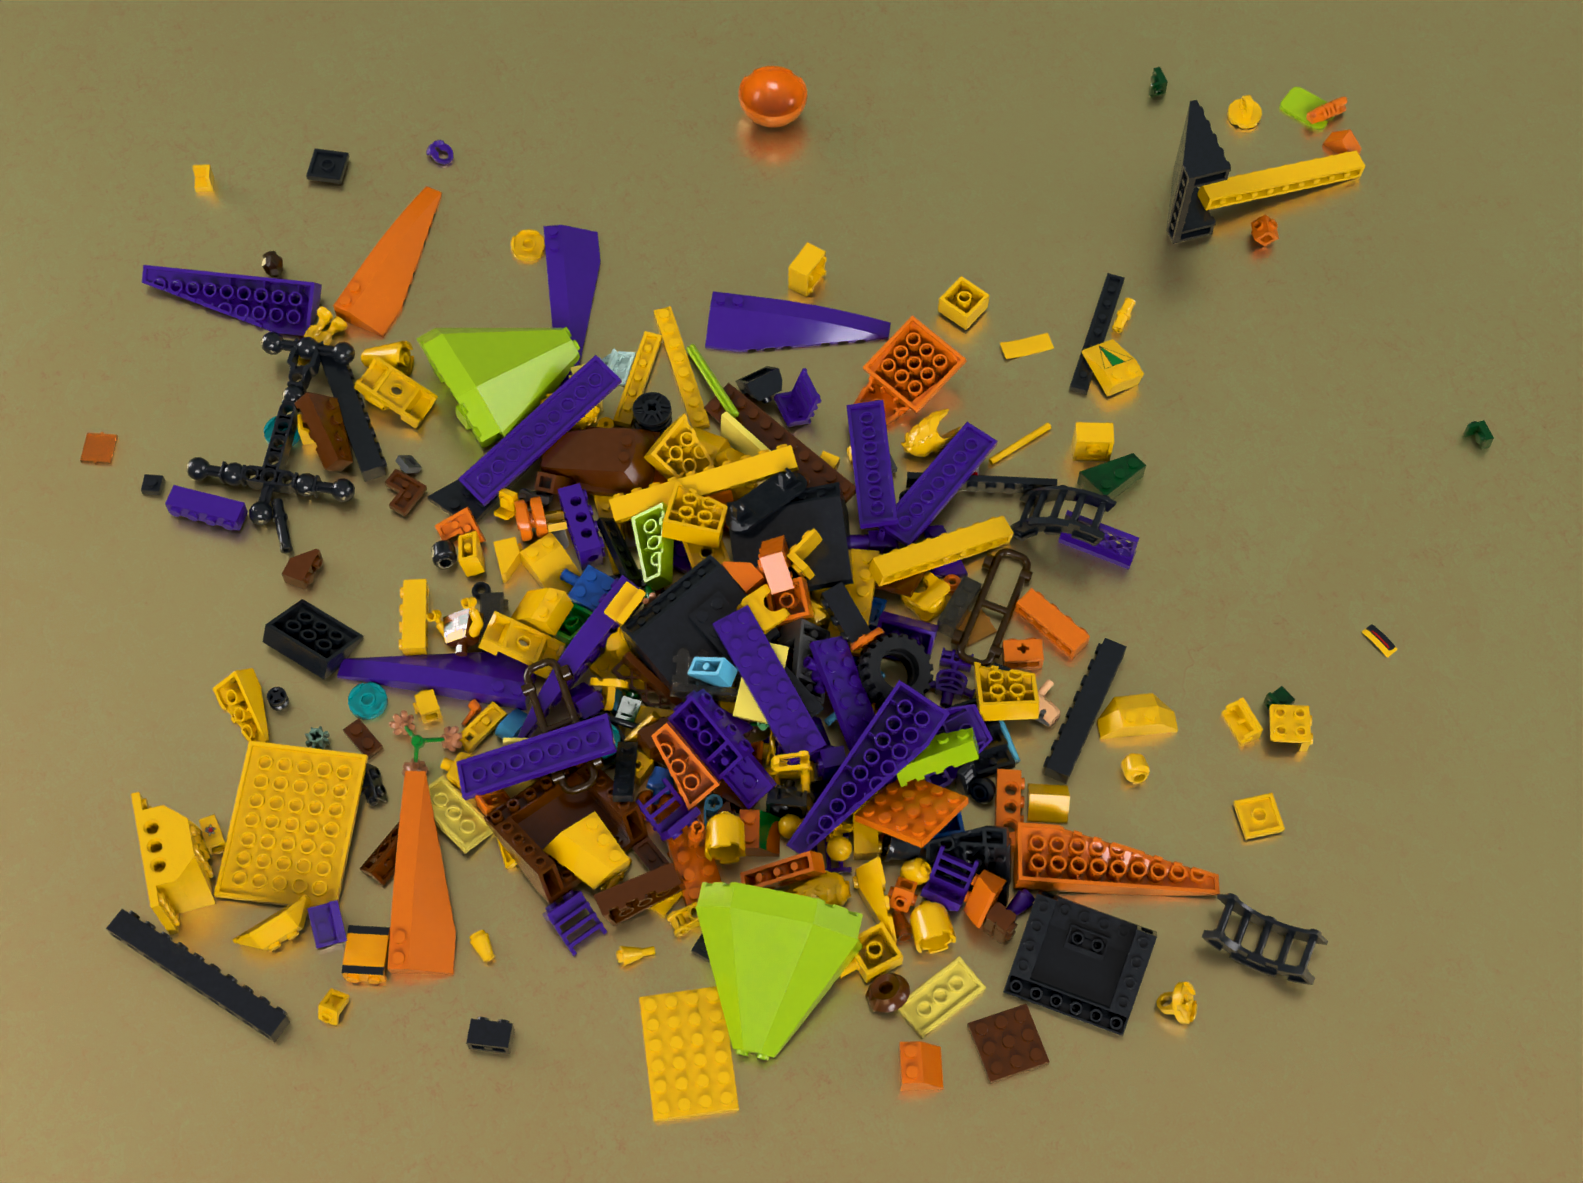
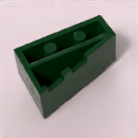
[1077,453,1146,500]

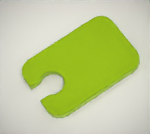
[1280,87,1333,130]

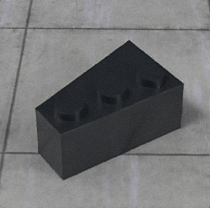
[820,582,871,646]

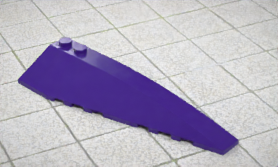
[142,265,322,336]
[705,291,891,352]
[517,575,644,738]
[337,652,537,711]
[786,680,950,854]

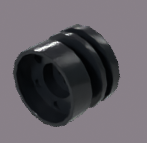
[632,392,673,436]

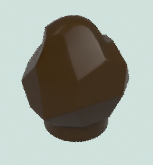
[262,251,283,278]

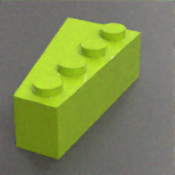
[631,502,674,591]
[897,728,979,787]

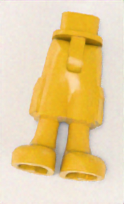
[297,306,348,366]

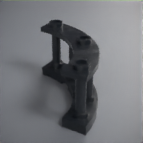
[1010,485,1117,546]
[1202,893,1328,985]

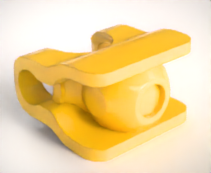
[901,572,952,623]
[736,584,790,634]

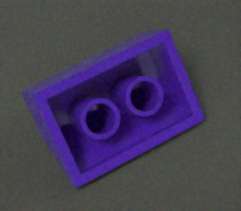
[877,611,939,661]

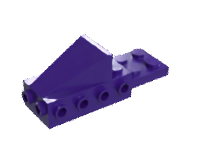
[668,688,777,809]

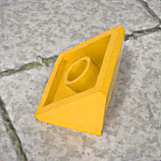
[1027,783,1070,824]

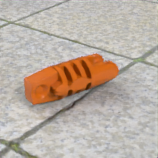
[1307,96,1347,124]

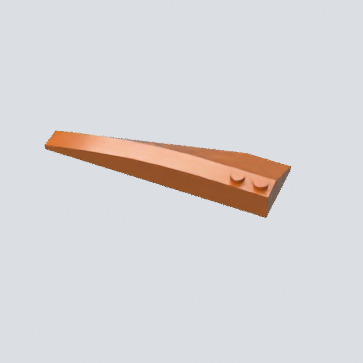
[333,186,442,337]
[387,771,456,974]
[1013,822,1220,896]

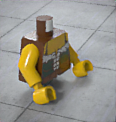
[426,597,484,657]

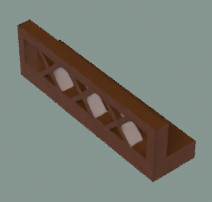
[611,651,682,710]
[360,822,399,886]

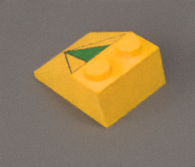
[1082,339,1144,396]

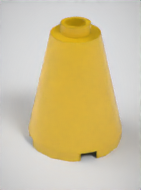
[361,341,414,375]

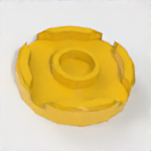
[510,229,545,261]

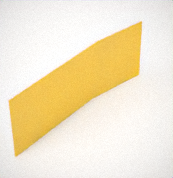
[1000,333,1054,359]

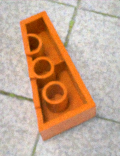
[652,721,722,810]

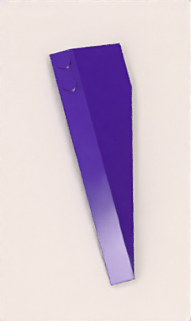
[543,225,601,386]

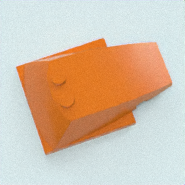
[854,315,967,426]

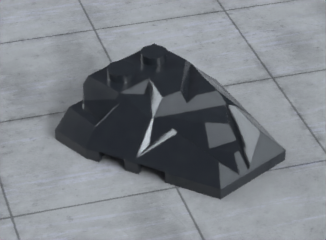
[926,825,1011,907]

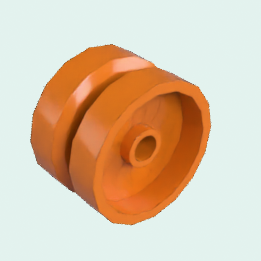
[514,496,548,542]

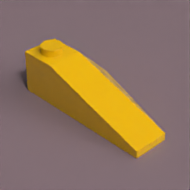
[212,668,269,743]
[852,857,897,944]

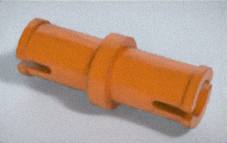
[687,821,704,849]

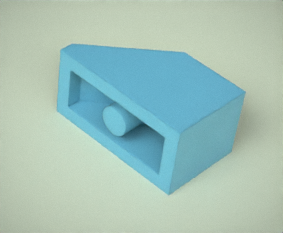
[687,657,738,687]

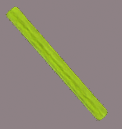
[686,344,739,418]

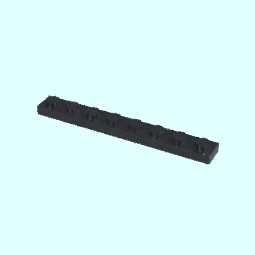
[906,472,1057,494]

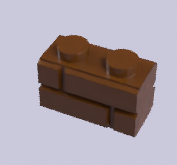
[983,902,1018,944]

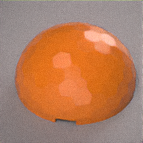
[738,66,807,127]

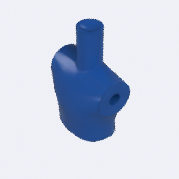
[646,766,674,805]

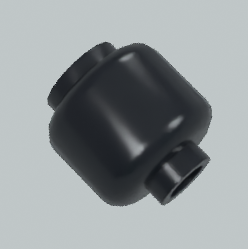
[431,540,457,569]

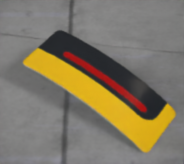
[1362,624,1397,658]

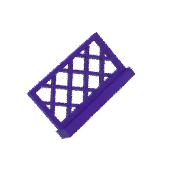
[1058,510,1139,569]

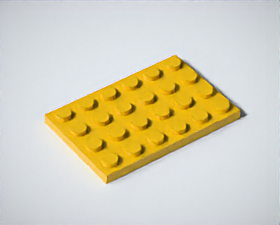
[639,986,739,1122]

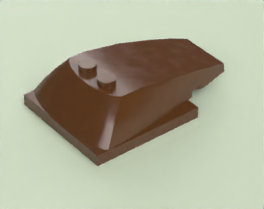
[540,426,660,497]

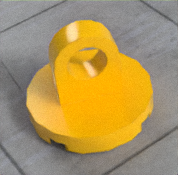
[1227,95,1262,129]
[589,677,629,711]
[1157,982,1197,1024]

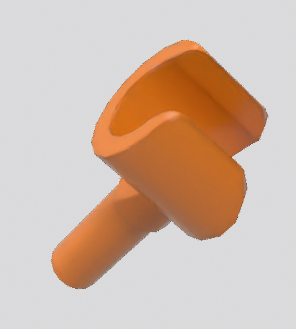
[461,699,482,727]

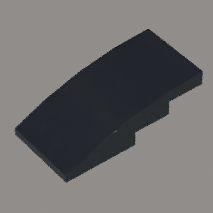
[949,698,1015,778]

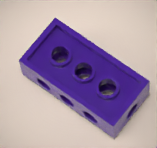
[558,483,606,571]

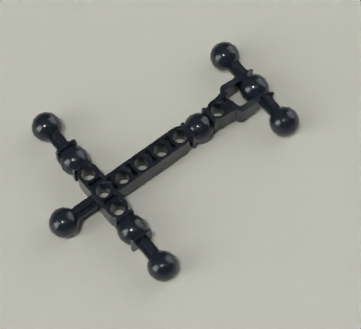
[187,332,355,525]

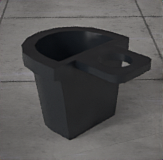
[881,834,921,862]

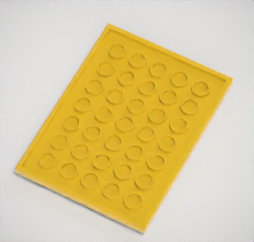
[214,741,368,908]

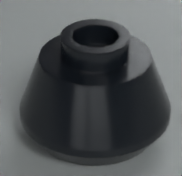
[969,778,996,804]

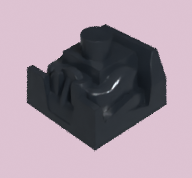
[736,366,782,404]
[766,780,807,819]

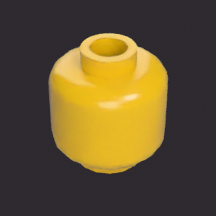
[1121,753,1150,783]
[900,857,931,886]

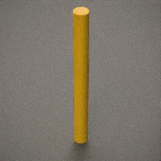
[988,422,1052,465]

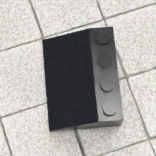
[263,599,364,680]

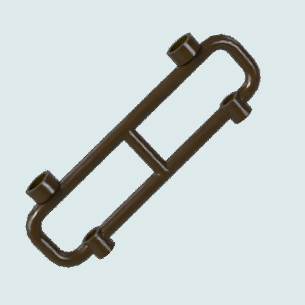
[951,548,1033,667]
[521,658,605,795]

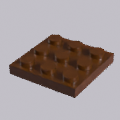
[967,1004,1050,1084]

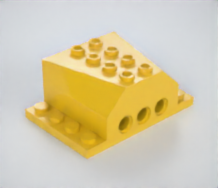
[131,792,216,936]

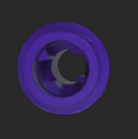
[1006,888,1035,916]

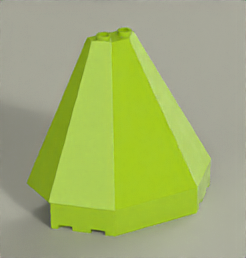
[416,327,580,449]
[696,882,863,1061]

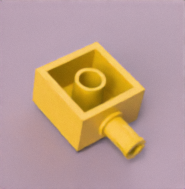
[839,922,903,984]

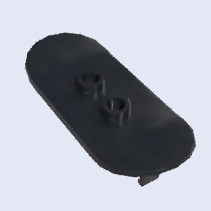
[725,468,807,532]

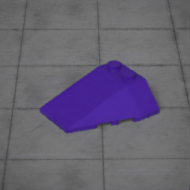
[923,704,993,788]

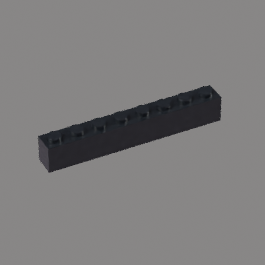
[321,356,387,482]
[1043,638,1127,784]

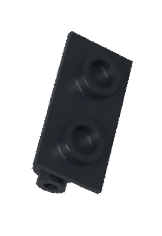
[362,763,388,806]

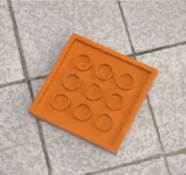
[855,779,969,848]

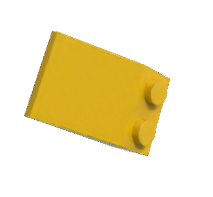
[519,532,581,595]
[511,588,574,636]

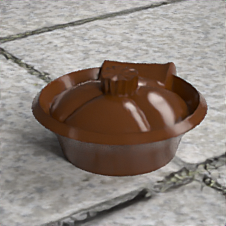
[865,973,910,1013]

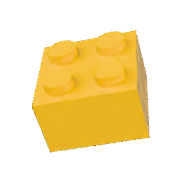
[938,276,990,330]

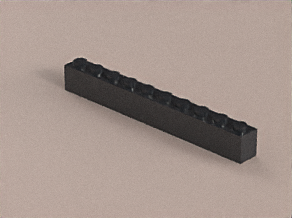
[106,909,290,1043]

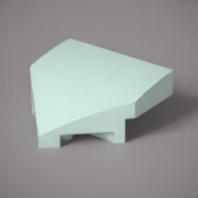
[600,348,636,386]

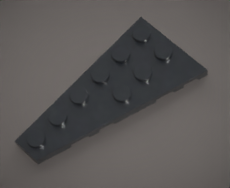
[427,460,537,523]

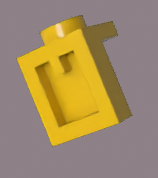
[494,488,519,520]
[318,988,350,1026]

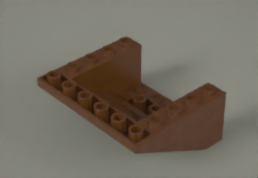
[483,762,648,905]

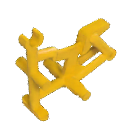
[765,751,815,793]

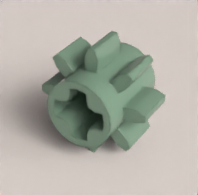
[305,726,330,750]

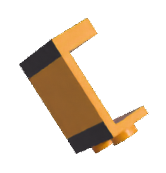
[341,925,390,984]

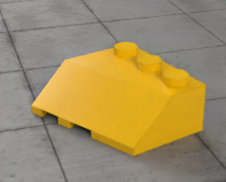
[644,413,714,479]
[662,481,728,549]
[974,662,1040,721]
[543,811,630,889]

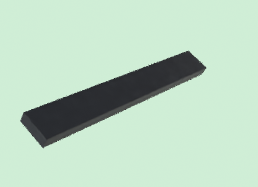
[1069,273,1125,395]

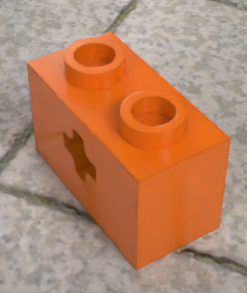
[1001,637,1044,669]

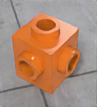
[1251,215,1279,247]
[887,876,918,913]

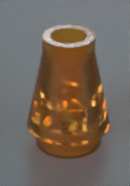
[892,910,913,942]

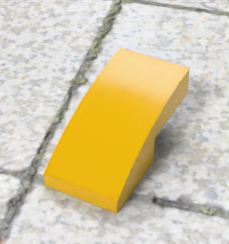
[544,509,567,532]

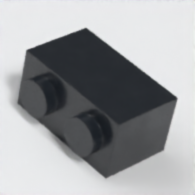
[466,1017,515,1054]

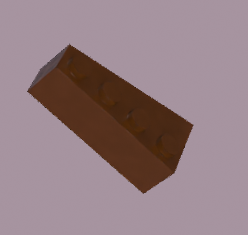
[295,392,353,473]
[593,862,686,927]

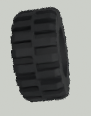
[856,633,934,709]

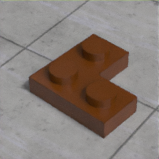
[385,469,427,517]

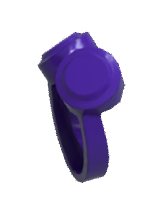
[426,140,453,165]

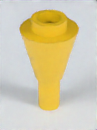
[616,946,655,966]

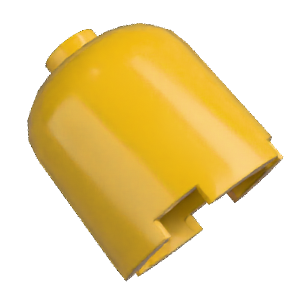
[705,811,746,864]
[910,901,956,954]

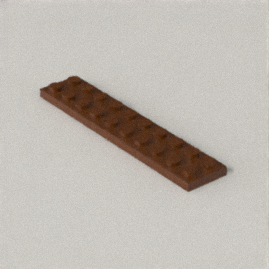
[704,383,856,503]

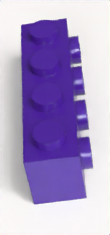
[165,485,248,531]

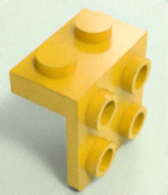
[787,528,823,580]
[1269,704,1313,752]

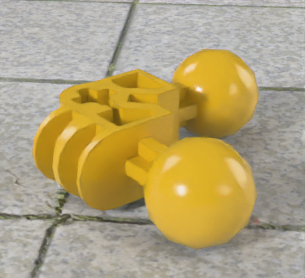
[778,806,853,862]

